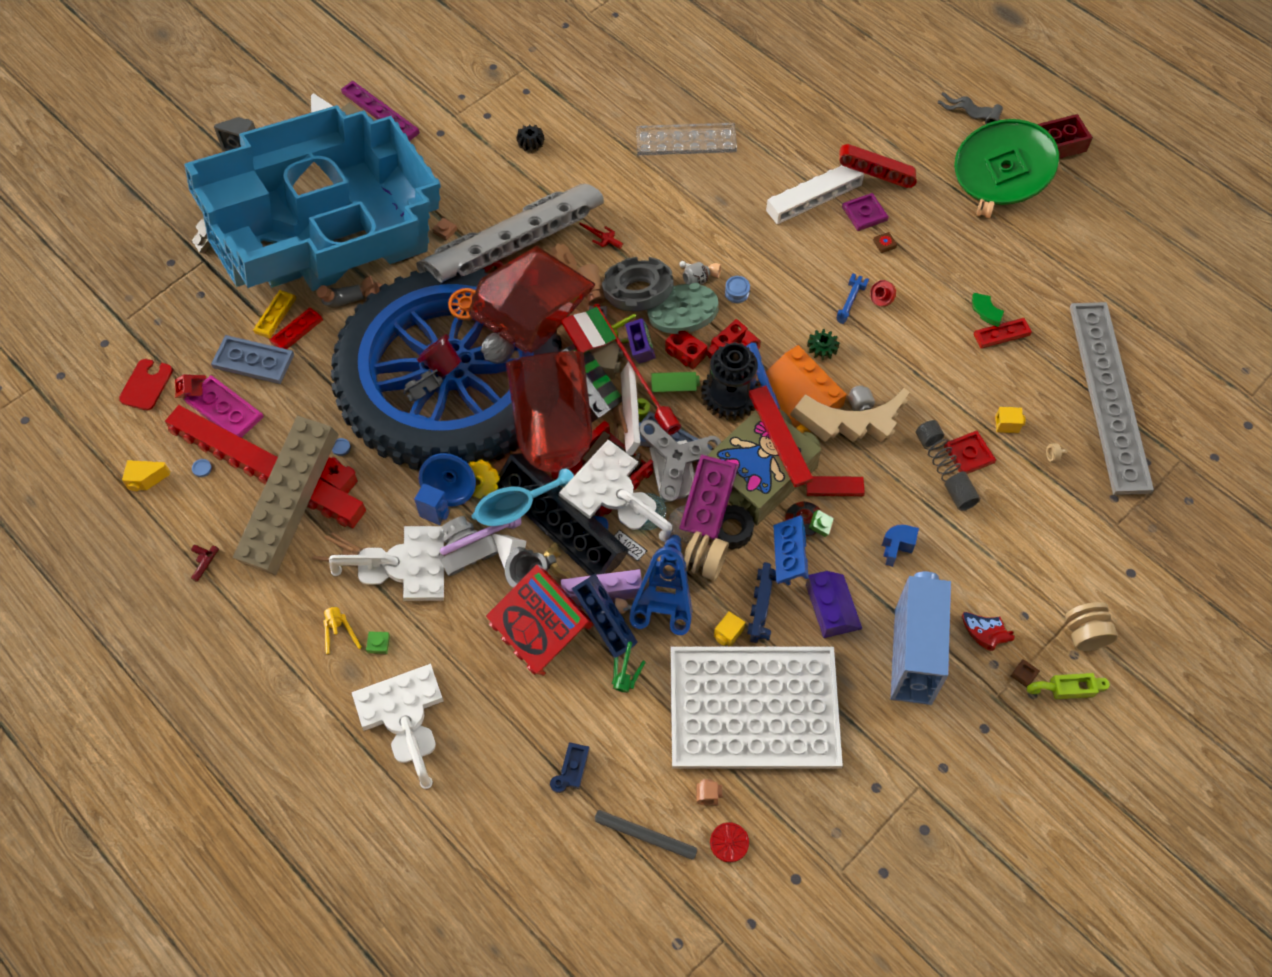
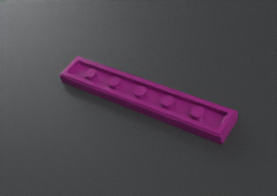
[341,81,420,141]

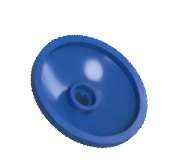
[419,453,476,507]

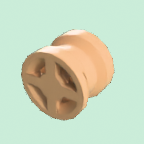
[976,199,994,219]

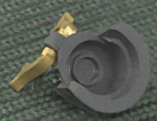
[505,542,571,588]

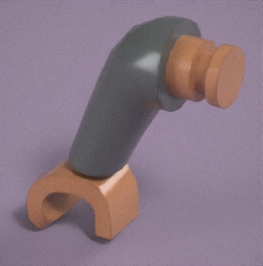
[317,275,383,308]

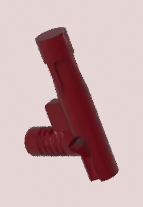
[191,544,219,582]

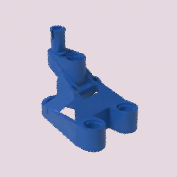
[630,535,693,635]

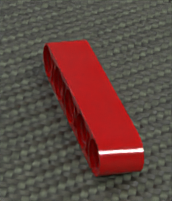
[839,144,917,188]

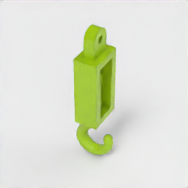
[1026,673,1110,699]

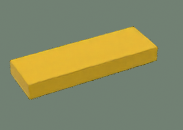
[253,290,296,339]

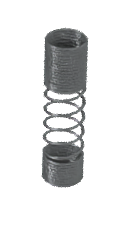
[916,420,981,511]

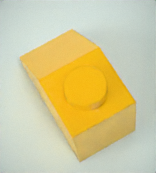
[122,460,171,491]

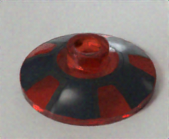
[785,501,821,537]

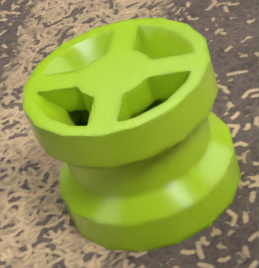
[637,398,650,422]

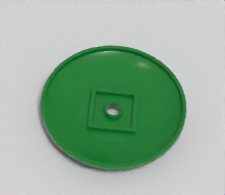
[954,119,1059,205]

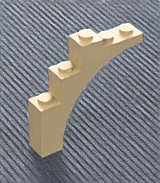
[790,388,910,443]

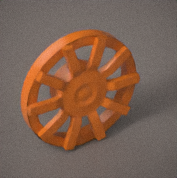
[448,288,483,321]

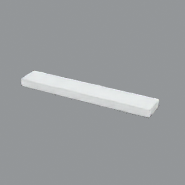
[621,361,640,456]

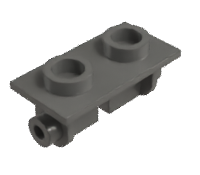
[403,369,443,402]

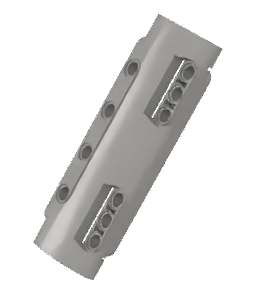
[416,184,604,283]

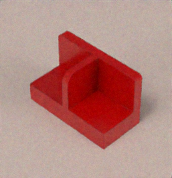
[175,374,206,398]

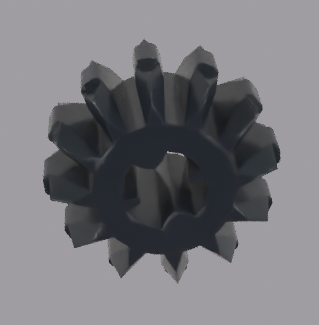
[516,124,545,152]

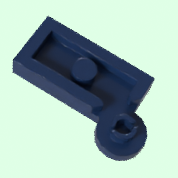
[550,742,590,793]

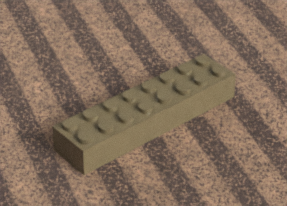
[233,415,339,575]

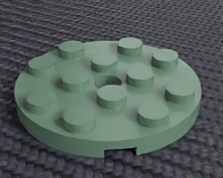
[647,283,719,334]

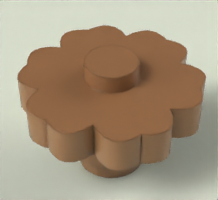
[546,243,577,278]

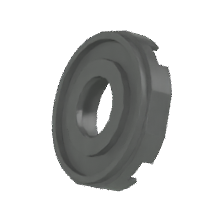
[602,257,674,312]

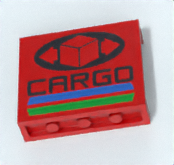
[486,564,594,676]

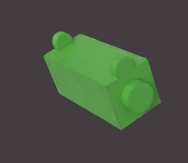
[651,372,700,392]

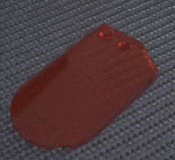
[506,351,593,472]

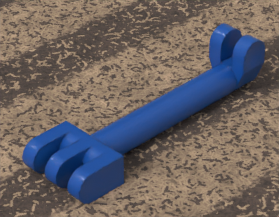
[836,273,869,324]

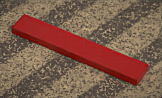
[749,385,813,487]

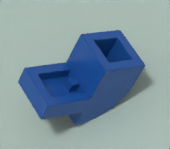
[881,525,919,567]

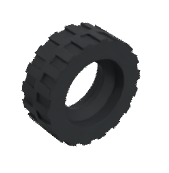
[713,505,754,550]

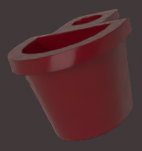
[417,334,462,378]

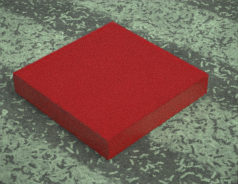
[943,430,996,474]

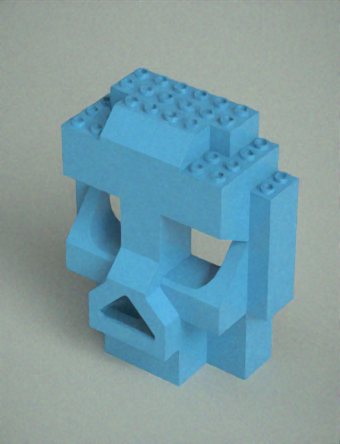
[184,105,441,291]

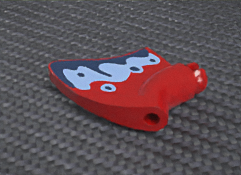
[962,612,1015,651]

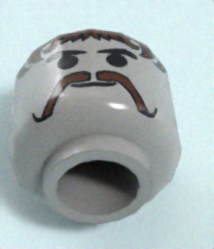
[683,262,710,285]

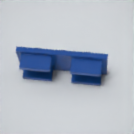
[773,515,809,586]

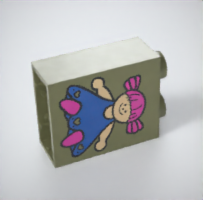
[707,409,822,525]

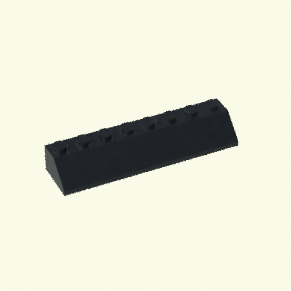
[496,453,629,576]

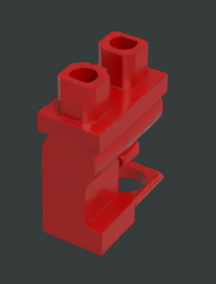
[706,319,761,359]

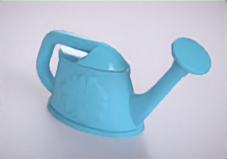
[472,469,574,526]

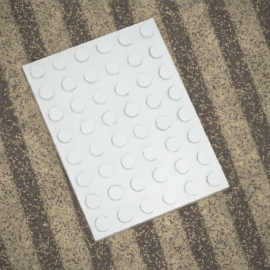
[671,647,843,769]

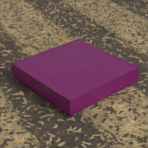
[842,193,889,231]

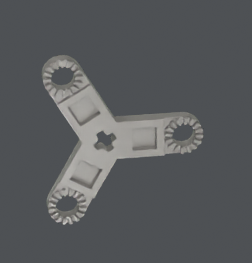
[639,420,721,502]

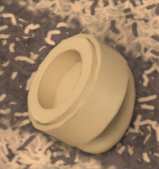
[1046,443,1067,462]

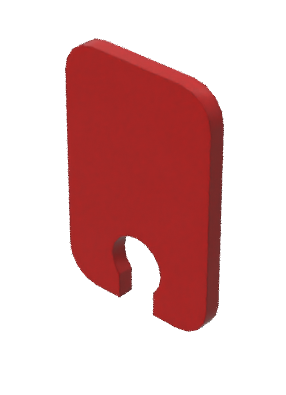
[119,359,173,411]

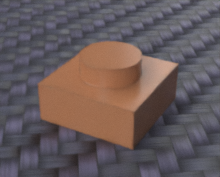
[432,218,457,241]

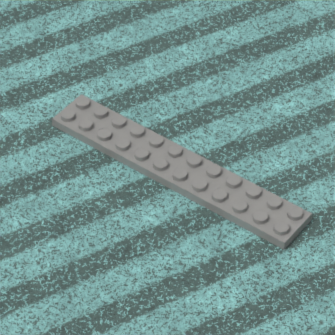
[1070,302,1154,495]

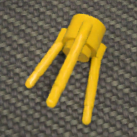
[323,607,361,655]

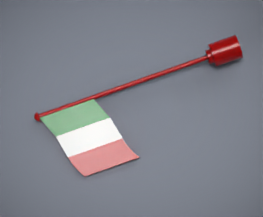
[561,304,681,435]

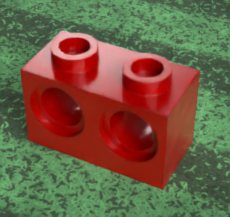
[665,330,707,370]

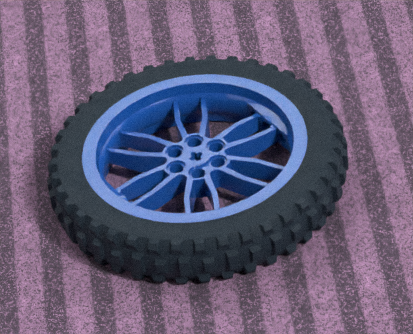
[331,269,562,473]

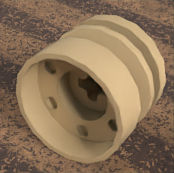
[684,531,729,581]
[1065,602,1118,651]

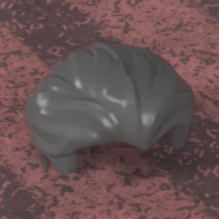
[481,332,515,364]

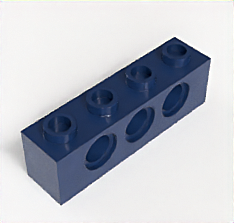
[572,574,638,658]

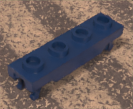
[747,562,776,643]

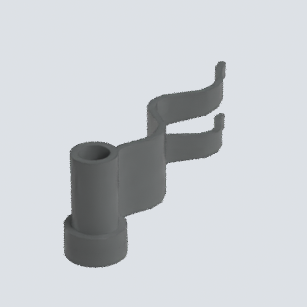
[937,92,1003,124]

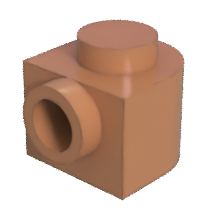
[696,779,722,805]

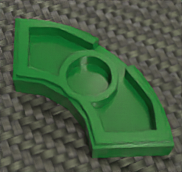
[972,292,1004,327]

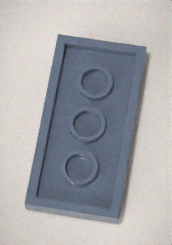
[211,335,294,384]

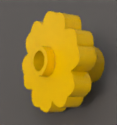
[468,460,500,499]

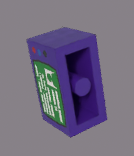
[625,318,656,364]

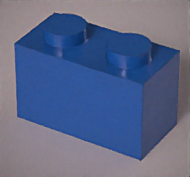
[414,483,450,525]

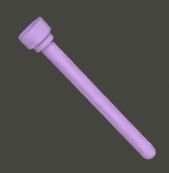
[440,517,521,555]

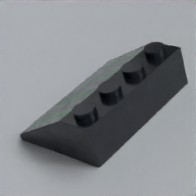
[544,344,622,426]

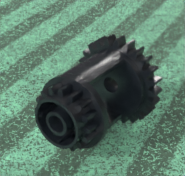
[701,342,759,421]

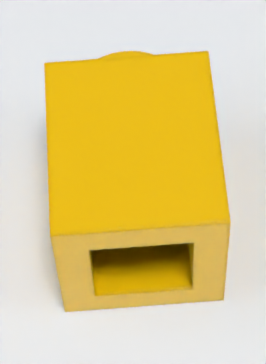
[995,407,1026,433]
[714,611,745,647]

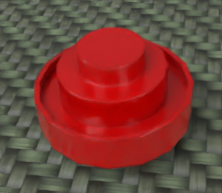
[870,280,896,307]

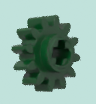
[807,329,840,360]

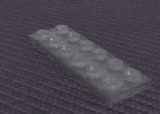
[636,123,737,156]

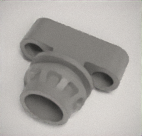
[440,516,498,576]

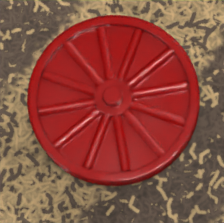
[710,822,749,863]

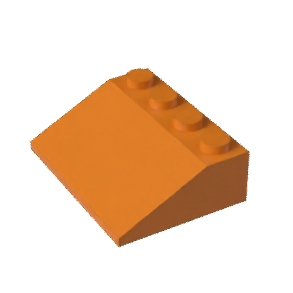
[757,345,847,428]

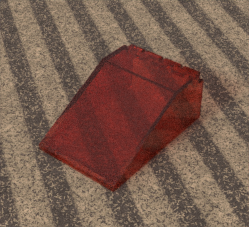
[469,246,595,353]

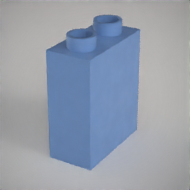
[890,571,951,705]

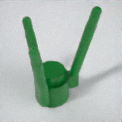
[612,641,646,693]

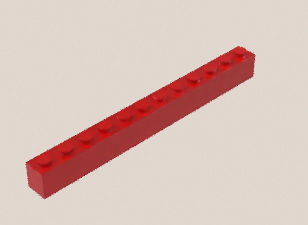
[165,405,366,529]

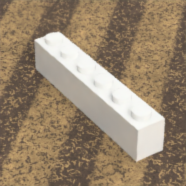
[766,165,864,224]

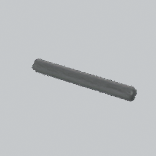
[595,810,697,860]

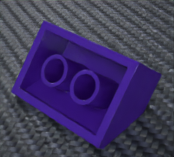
[806,571,862,638]

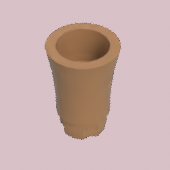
[575,264,605,306]

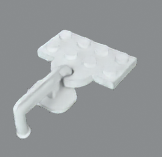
[559,440,672,542]
[329,526,444,601]
[352,664,443,789]

